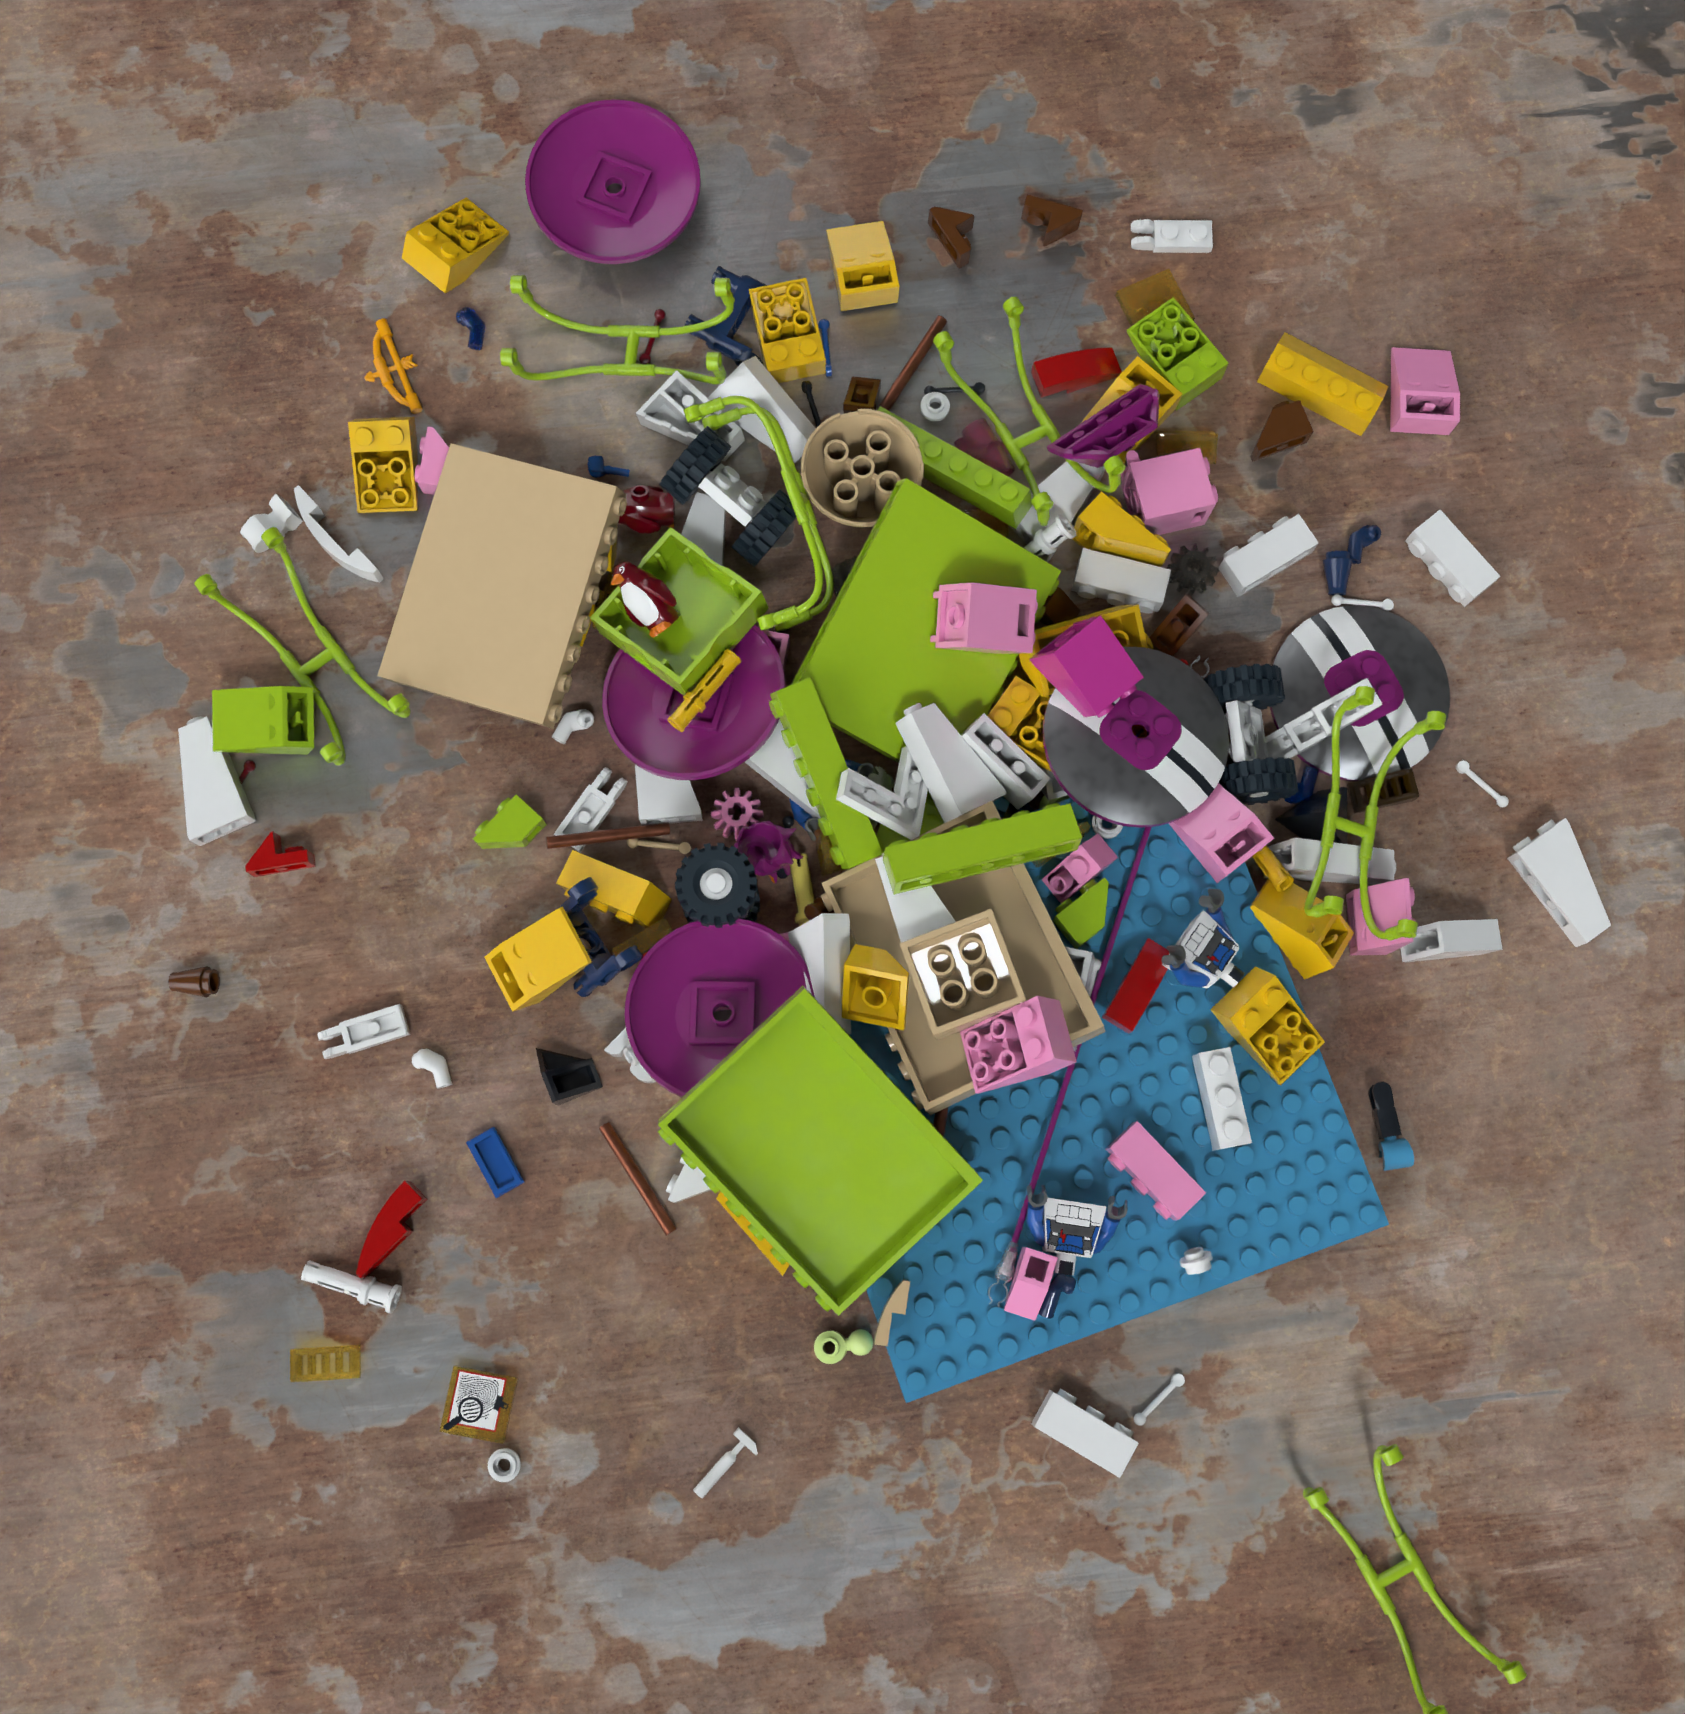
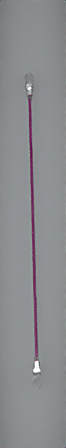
[988,655,1209,1307]

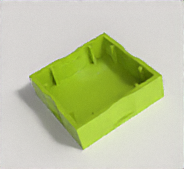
[590,527,769,696]

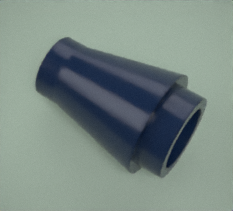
[1322,551,1353,596]

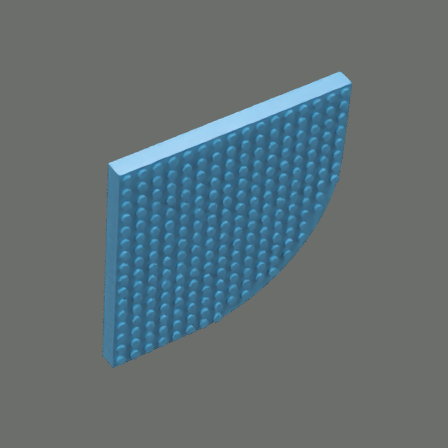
[849,798,1389,1403]

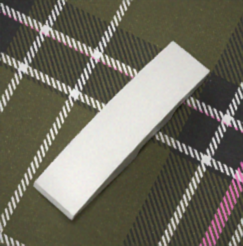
[1265,678,1383,759]

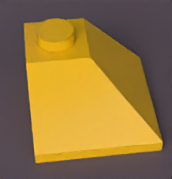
[842,944,909,1030]

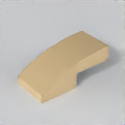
[874,1280,910,1346]

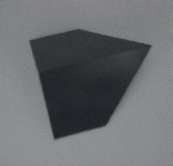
[1275,787,1347,844]
[536,1048,603,1106]

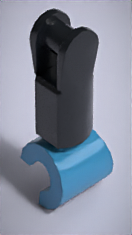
[1368,1082,1414,1171]

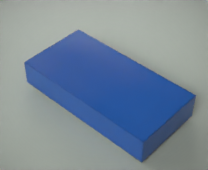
[466,1127,525,1198]

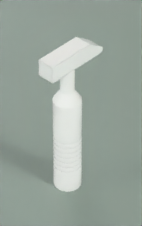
[693,1427,758,1498]

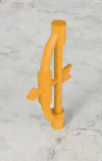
[364,318,423,414]

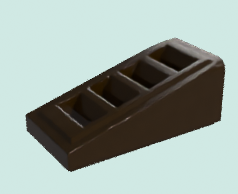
[1347,768,1419,814]

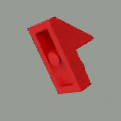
[245,831,316,877]

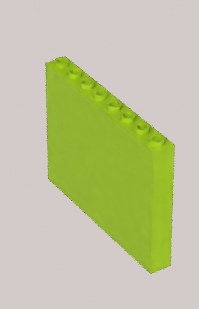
[791,478,1061,763]
[658,986,983,1316]

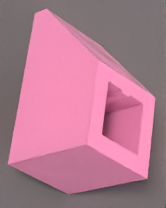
[415,427,449,495]
[1042,834,1118,904]
[1003,1247,1058,1321]

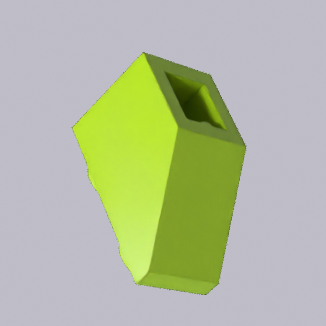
[473,795,547,849]
[1052,877,1109,949]

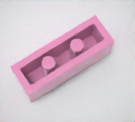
[1105,1121,1206,1220]

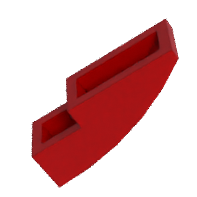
[1031,347,1122,398]
[1102,938,1169,1034]
[356,1180,428,1278]

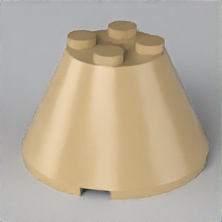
[801,409,924,527]

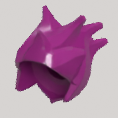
[734,821,803,884]

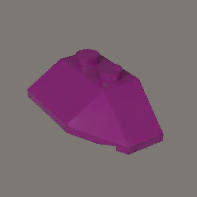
[1047,384,1160,468]

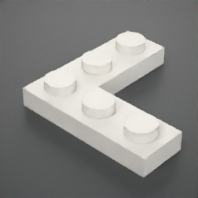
[836,746,928,840]

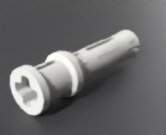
[1023,514,1076,558]
[301,1260,402,1314]

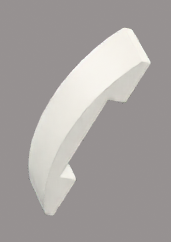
[294,485,384,583]

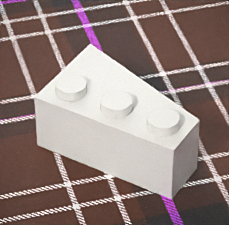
[636,370,745,461]

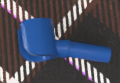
[588,456,630,478]

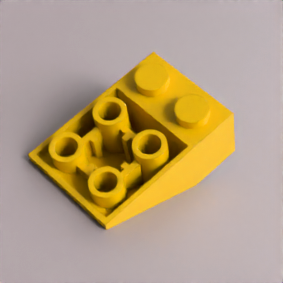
[402,197,509,293]
[826,221,900,311]
[749,278,826,383]
[1080,356,1182,464]
[348,417,418,513]
[1073,491,1171,567]
[988,676,1052,772]
[1250,878,1354,980]
[484,907,592,1012]
[1210,967,1325,1086]

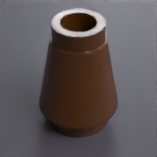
[168,966,220,998]

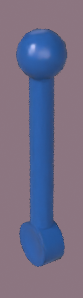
[818,319,832,377]

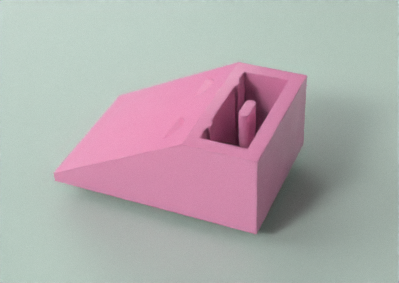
[1390,347,1460,435]
[1168,783,1275,883]
[1346,878,1416,955]
[960,996,1077,1094]

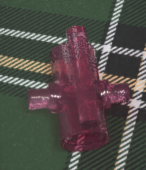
[954,418,1015,477]

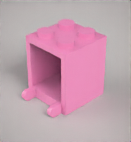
[1121,448,1218,535]
[930,582,1038,654]

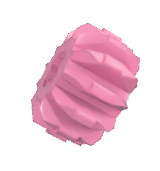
[711,788,764,841]

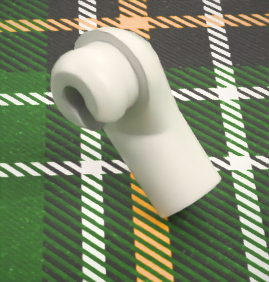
[552,709,594,744]
[412,1049,452,1089]

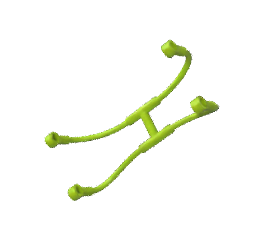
[500,275,735,385]
[933,296,1126,527]
[683,396,834,632]
[194,527,411,765]
[1304,686,1446,941]
[1303,1444,1527,1714]

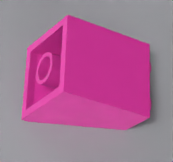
[1029,615,1144,718]

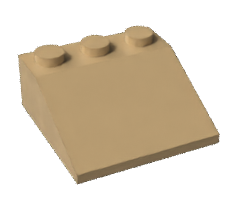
[899,908,1027,1040]

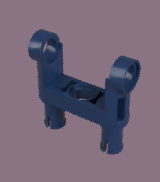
[685,266,767,366]
[559,877,643,997]

